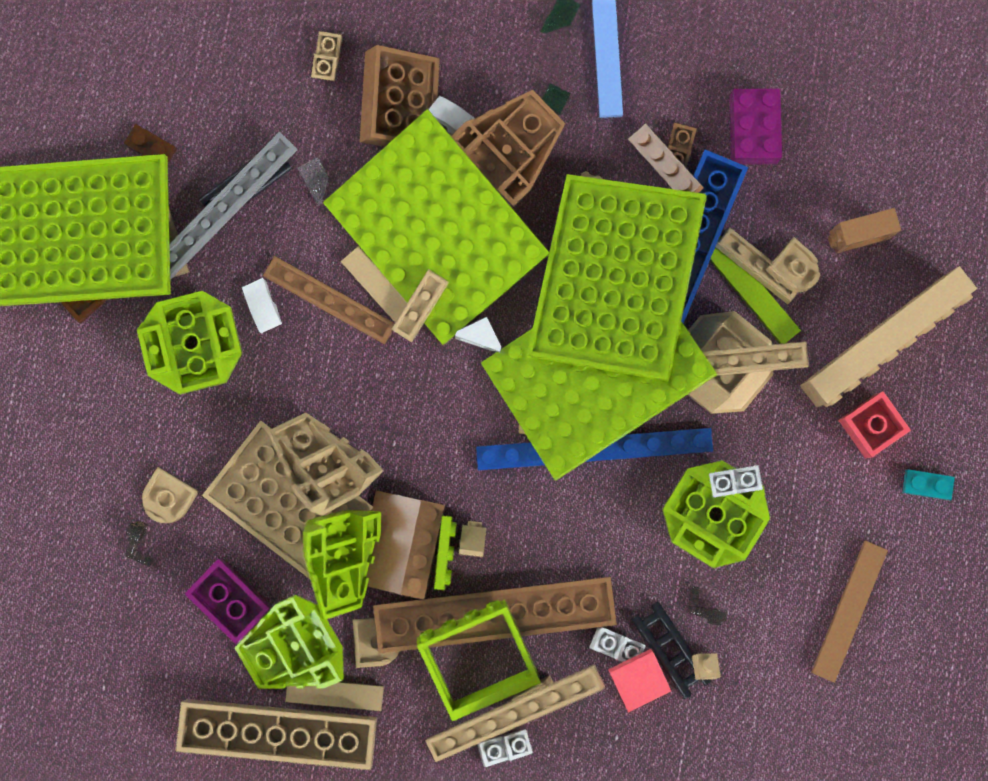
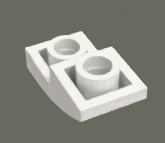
[429,96,475,134]
[242,278,282,333]
[709,465,763,498]
[589,627,646,662]
[477,730,533,767]

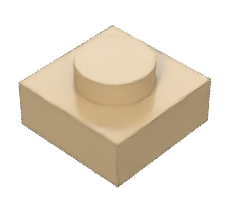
[692,653,721,680]

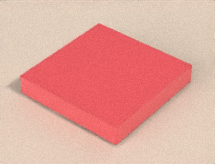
[608,649,671,712]

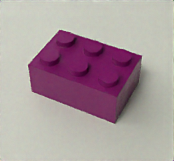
[729,89,782,164]
[184,558,273,644]

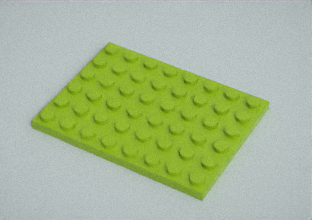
[323,109,550,345]
[0,154,171,306]
[527,174,707,381]
[481,321,717,480]

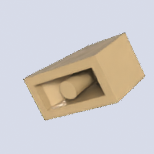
[459,521,486,557]

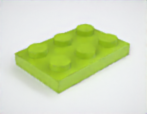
[434,516,457,590]

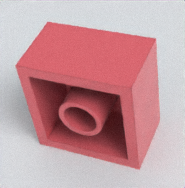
[838,391,911,459]

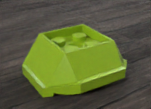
[137,291,242,395]
[662,460,770,568]

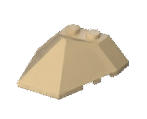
[268,413,383,515]

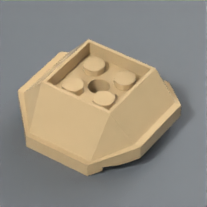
[687,311,773,414]

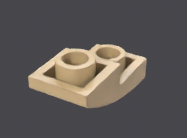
[311,31,343,81]

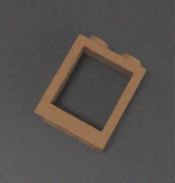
[828,208,901,254]

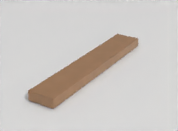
[263,256,395,345]
[811,541,888,683]

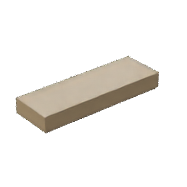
[392,269,449,342]

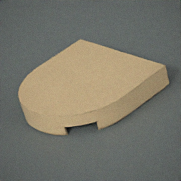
[766,237,820,292]
[142,467,199,523]
[353,618,400,668]

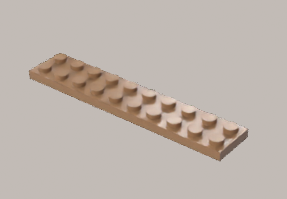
[373,577,617,654]

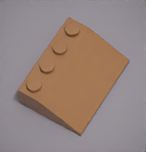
[360,45,440,146]
[366,491,445,600]

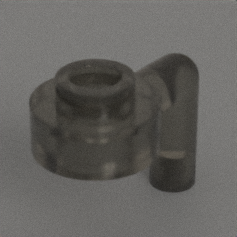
[125,520,154,567]
[687,586,728,625]

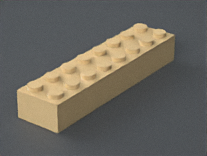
[800,266,977,407]
[176,699,377,770]

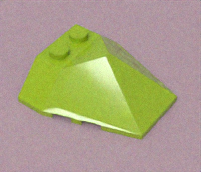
[303,510,381,620]
[235,595,343,689]

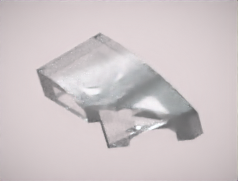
[298,157,329,206]

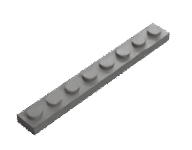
[169,132,297,280]

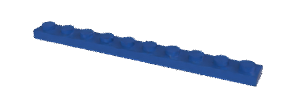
[476,428,713,471]

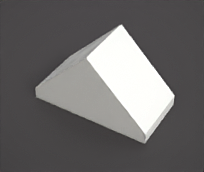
[455,317,501,353]

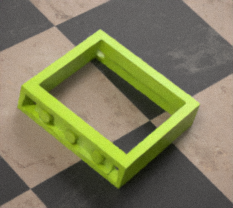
[417,599,541,721]

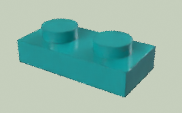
[902,469,955,500]

